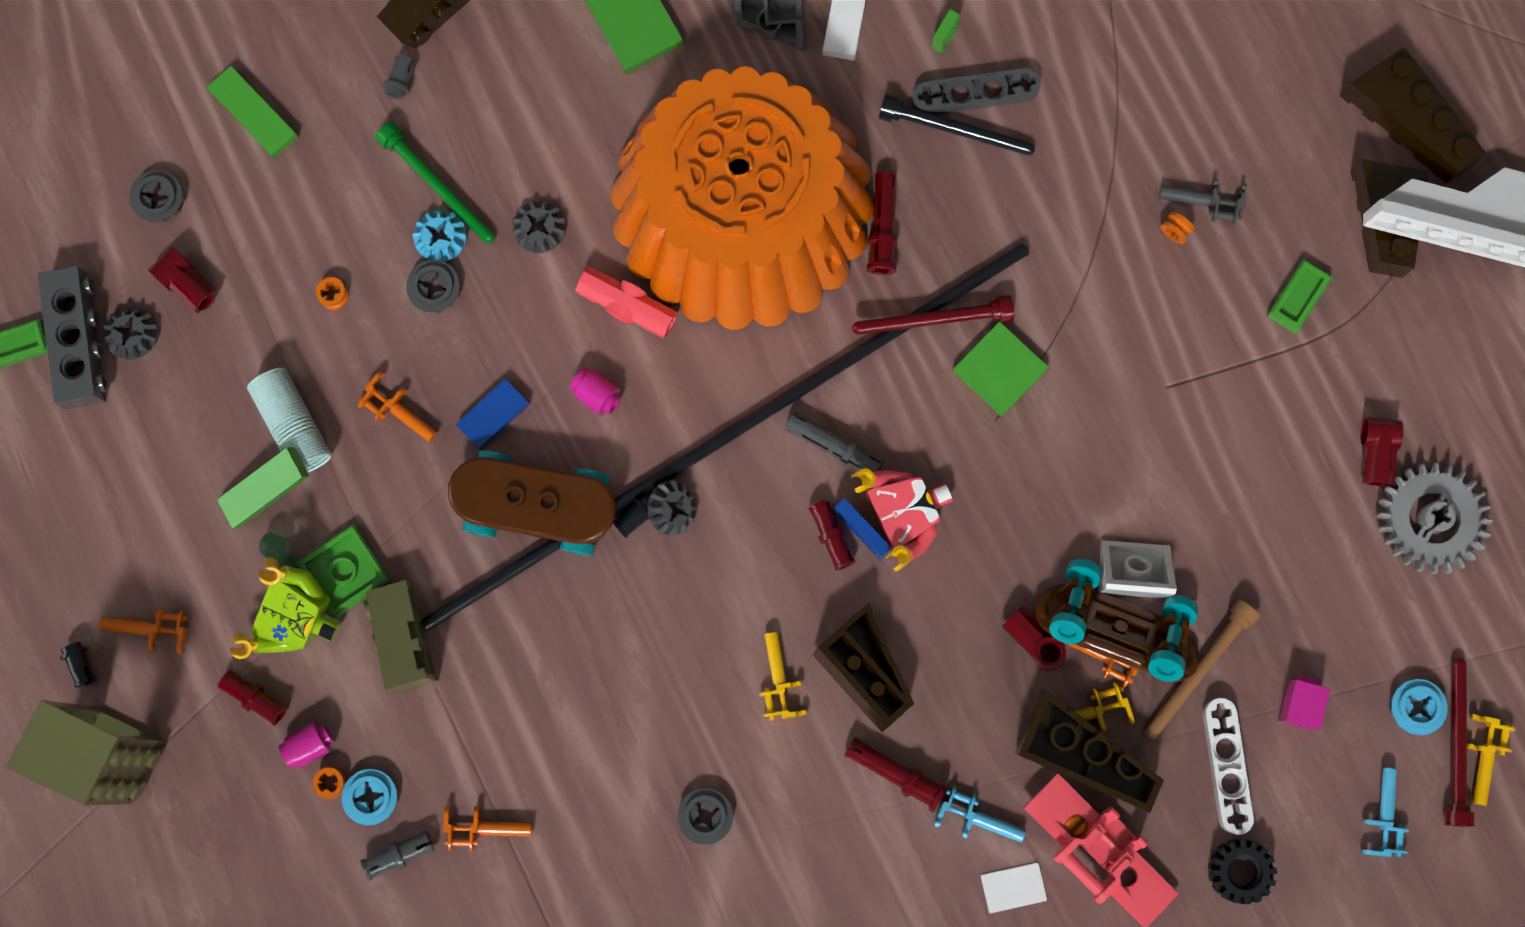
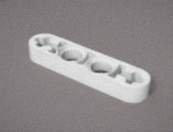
[1203,698,1254,835]

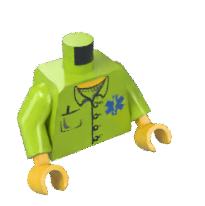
[230,558,341,659]

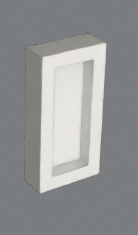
[822,0,866,61]

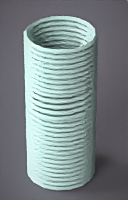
[247,368,332,473]

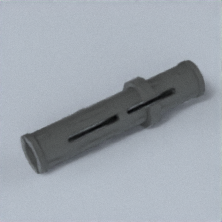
[785,411,885,471]

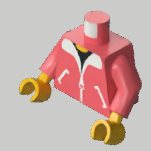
[851,468,953,572]

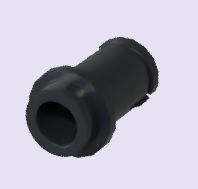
[613,496,649,538]
[60,642,97,688]

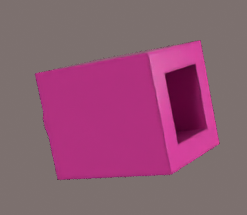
[1278,675,1330,731]

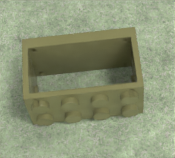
[6,700,163,805]

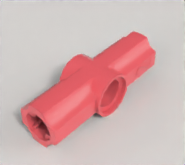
[575,266,678,339]

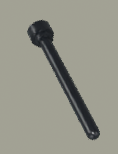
[879,93,1035,155]

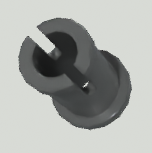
[383,55,416,100]

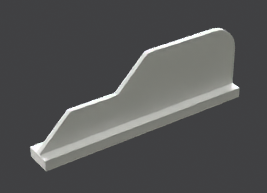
[1363,167,1525,267]

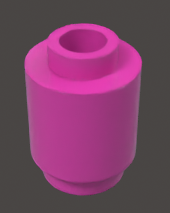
[570,368,621,416]
[279,721,334,769]

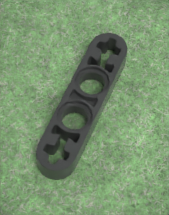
[912,68,1041,114]

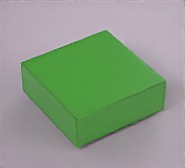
[931,9,961,53]

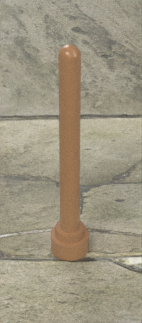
[1145,600,1261,739]

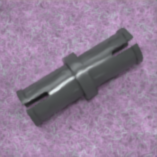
[360,831,435,881]

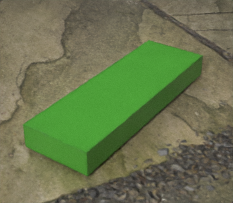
[206,66,298,159]
[217,447,309,529]

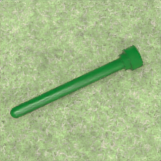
[374,121,495,244]

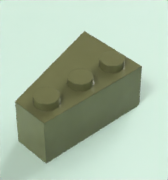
[364,580,438,693]

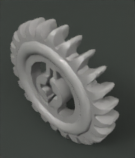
[1377,462,1493,575]

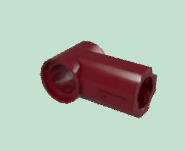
[148,247,218,314]
[1360,417,1404,487]
[1002,606,1066,671]

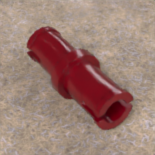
[808,500,855,571]
[218,670,287,726]

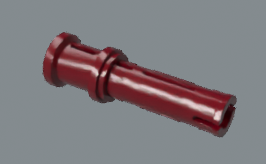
[866,171,898,275]
[844,737,949,813]

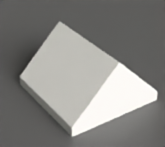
[1098,540,1177,599]

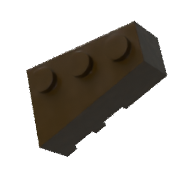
[1351,159,1429,278]
[812,603,914,732]

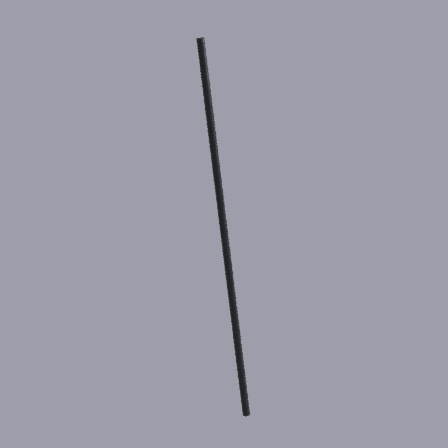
[421,243,1029,631]

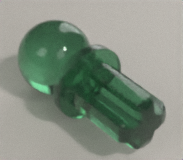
[259,532,300,569]

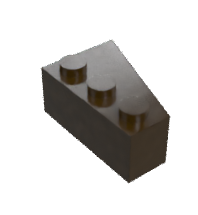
[376,0,470,48]

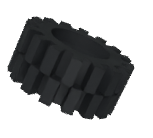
[1208,839,1277,905]

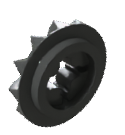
[130,170,184,223]
[513,200,566,253]
[406,260,461,313]
[103,306,158,360]
[648,481,698,535]
[677,788,733,845]

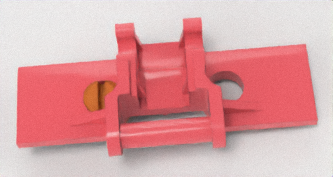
[1024,773,1179,927]

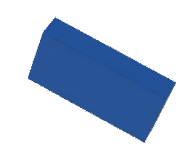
[456,378,530,451]
[834,498,891,561]

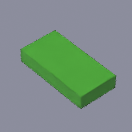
[1267,259,1333,334]
[0,319,48,369]

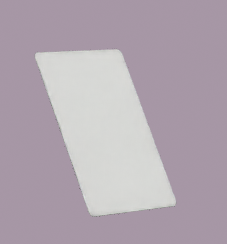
[981,863,1047,913]

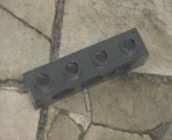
[37,266,108,409]

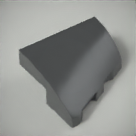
[734,0,805,49]

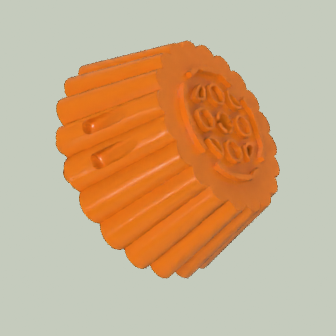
[610,66,874,330]

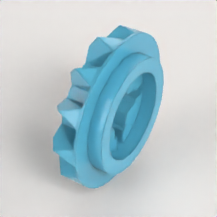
[412,209,467,262]
[1390,679,1448,735]
[342,769,398,825]

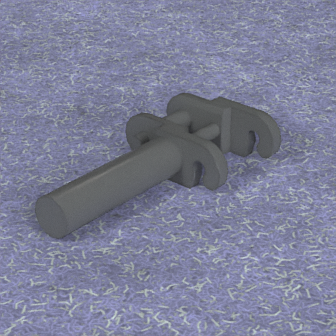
[1159,179,1247,225]

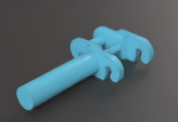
[1361,768,1410,858]
[934,785,1026,843]

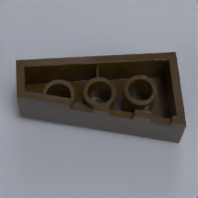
[1340,47,1486,183]
[1015,689,1164,813]

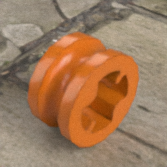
[1160,212,1195,244]
[315,277,349,310]
[312,767,347,799]

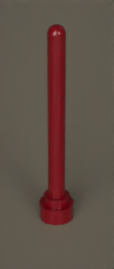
[852,295,1014,335]
[1445,658,1474,827]

